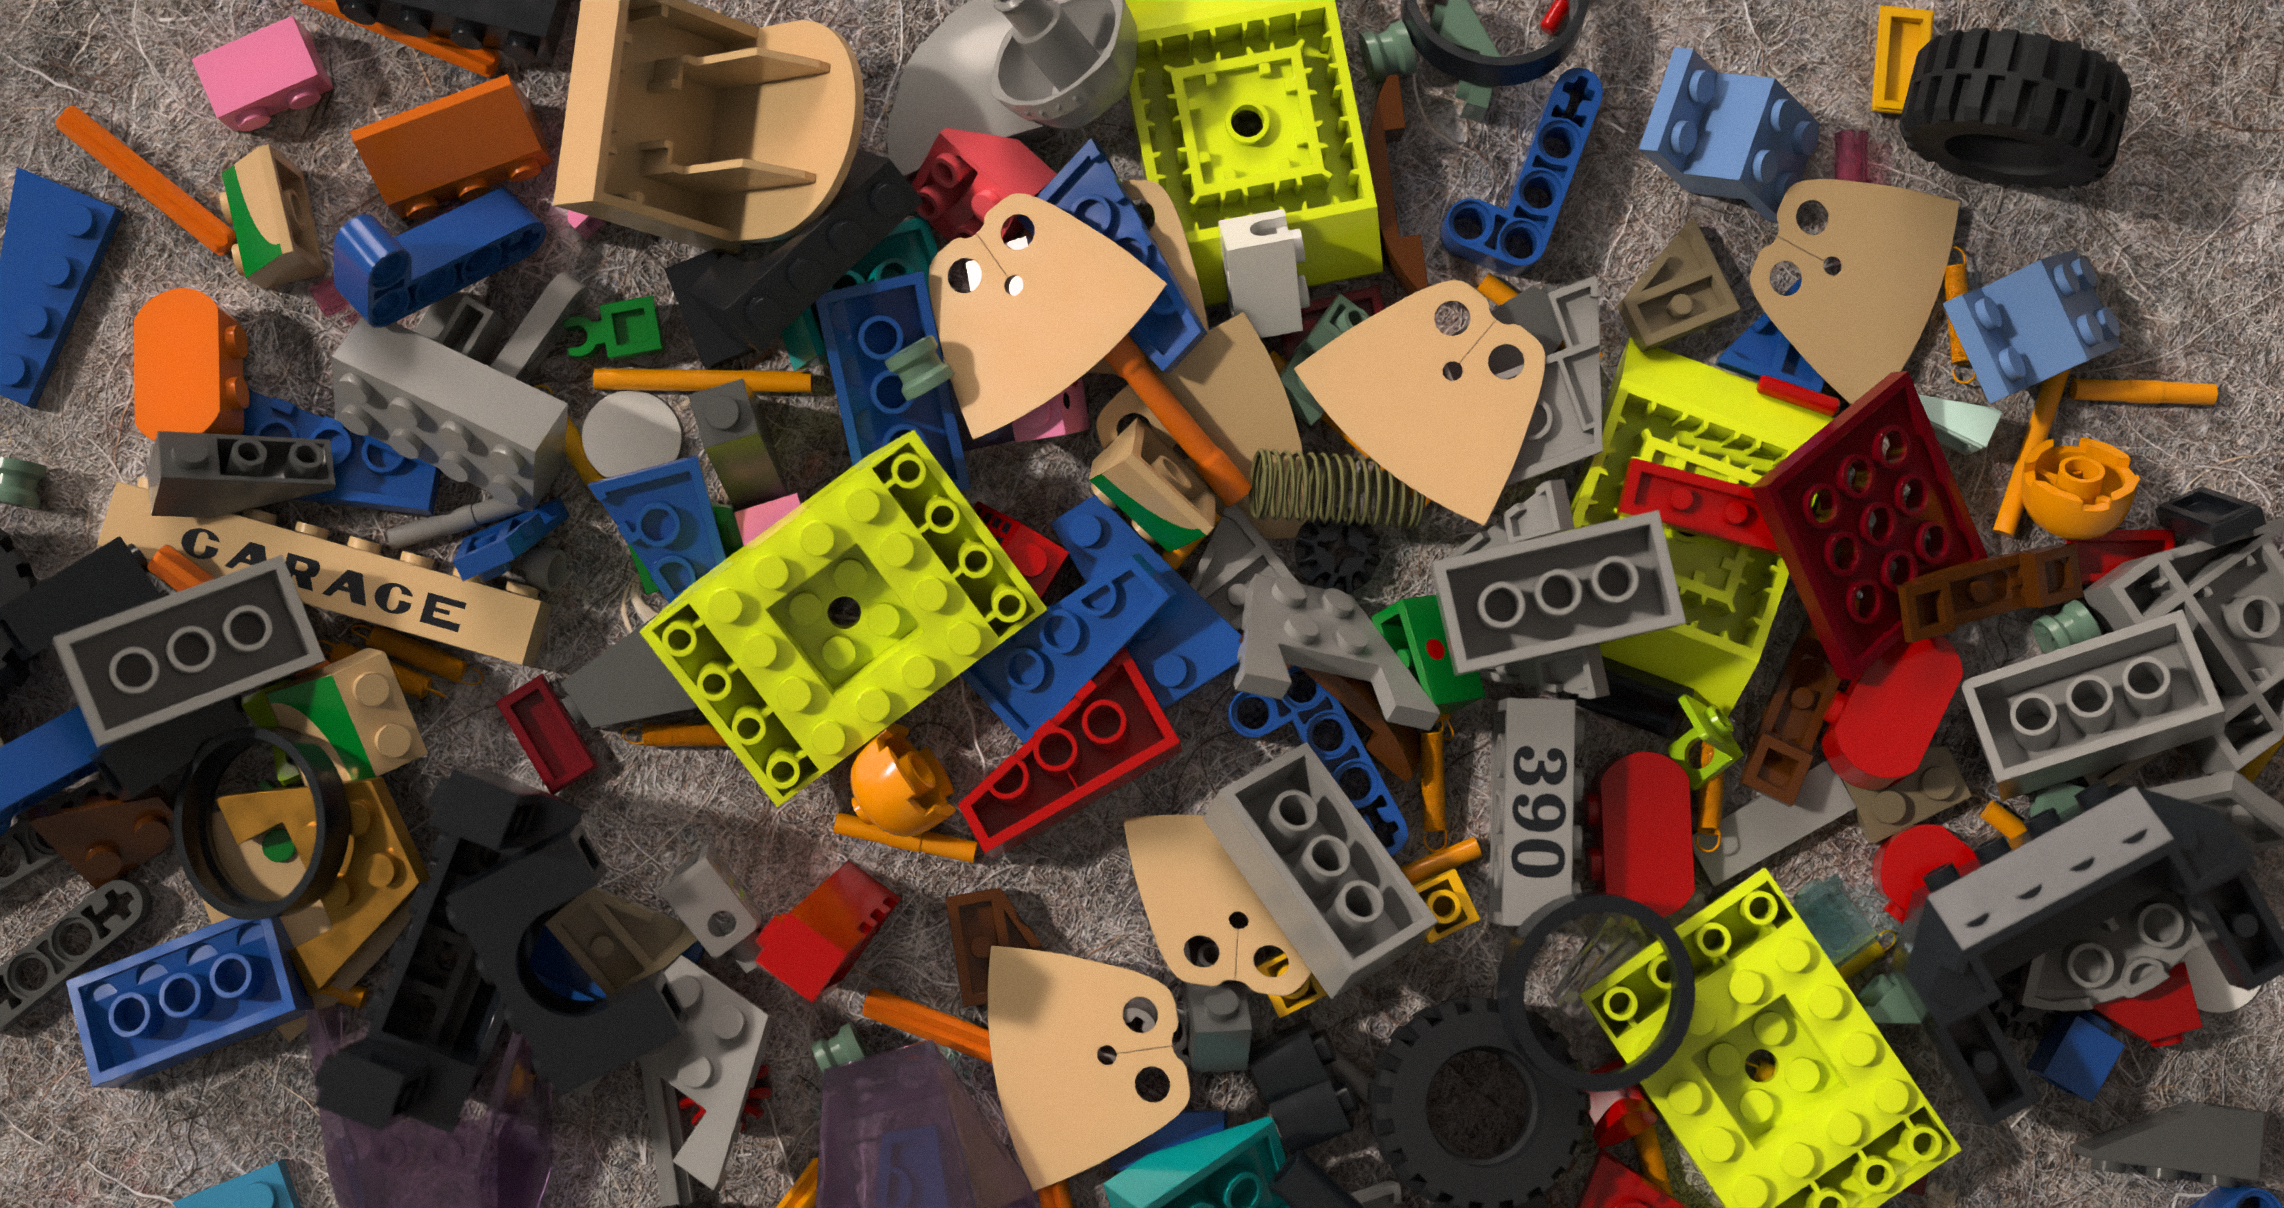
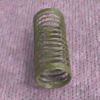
[1249,448,1426,530]

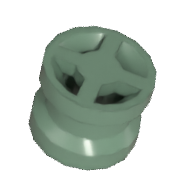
[1358,20,1417,85]
[884,334,955,401]
[0,456,47,509]
[2032,600,2102,654]
[810,1021,876,1092]

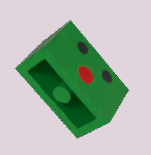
[1371,594,1486,715]

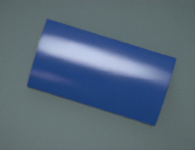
[815,271,971,491]
[66,917,316,1088]

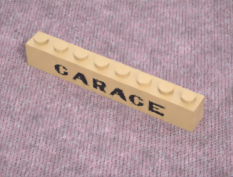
[97,477,553,668]

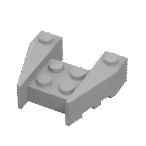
[2083,517,2284,773]

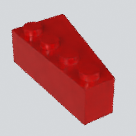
[958,647,1183,860]
[755,860,902,1003]

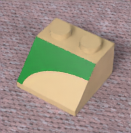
[219,144,326,289]
[1089,417,1216,553]
[264,647,428,786]

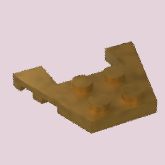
[216,777,430,996]

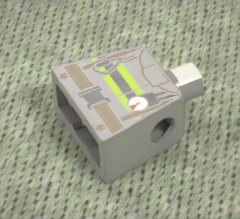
[659,842,763,973]

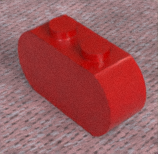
[1822,635,1963,790]
[1583,752,1695,918]
[1872,824,1976,926]

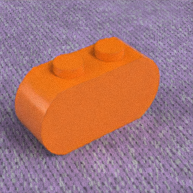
[134,288,249,442]

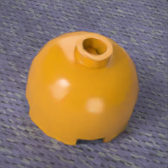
[2021,437,2140,540]
[850,723,956,837]

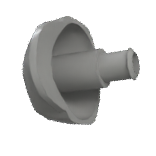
[991,0,1138,130]

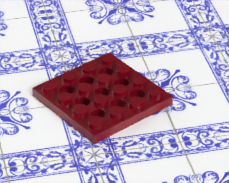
[1750,371,1988,679]

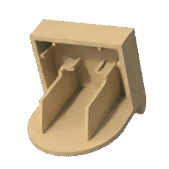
[553,0,864,254]

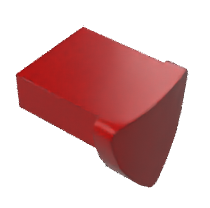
[1583,1058,1659,1148]

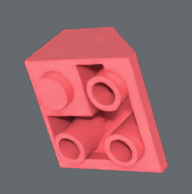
[911,128,1057,248]

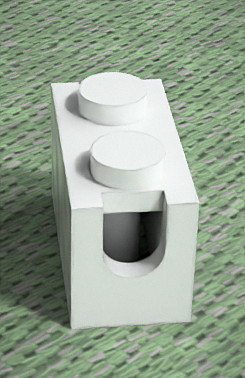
[1218,209,1310,338]

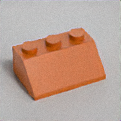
[350,74,553,219]

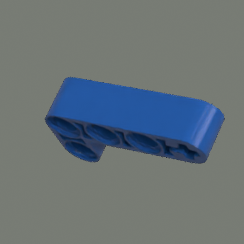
[1440,67,1603,277]
[334,188,547,328]
[1227,665,1408,856]
[0,705,100,836]

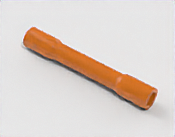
[1104,334,1252,507]

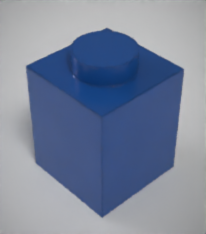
[2025,1010,2125,1103]

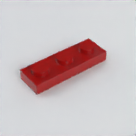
[1616,458,1781,556]

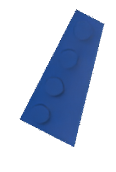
[1017,138,1208,374]
[0,167,124,409]
[241,387,441,516]
[1050,495,1241,710]
[959,553,1177,744]

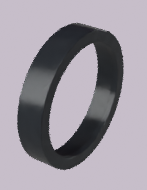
[1400,0,1589,86]
[174,726,350,920]
[1497,892,1695,1092]

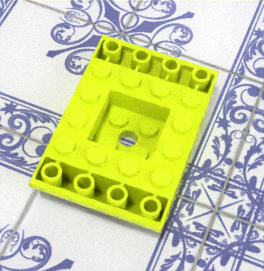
[1124,0,1383,307]
[1563,337,1834,717]
[639,430,1048,808]
[1579,868,1962,1208]

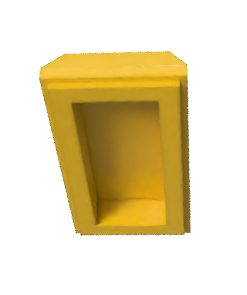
[1871,5,1934,115]

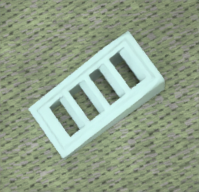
[1918,394,2002,456]

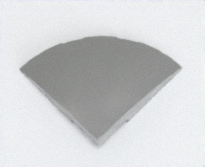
[887,0,1048,180]
[2019,890,2204,1011]

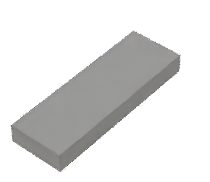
[1692,760,1857,887]

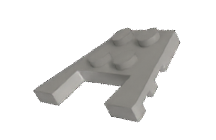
[1443,275,1603,488]
[1445,479,1610,699]
[1234,574,1440,730]
[574,954,775,1191]

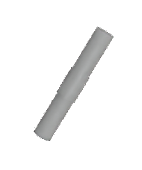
[387,498,529,550]

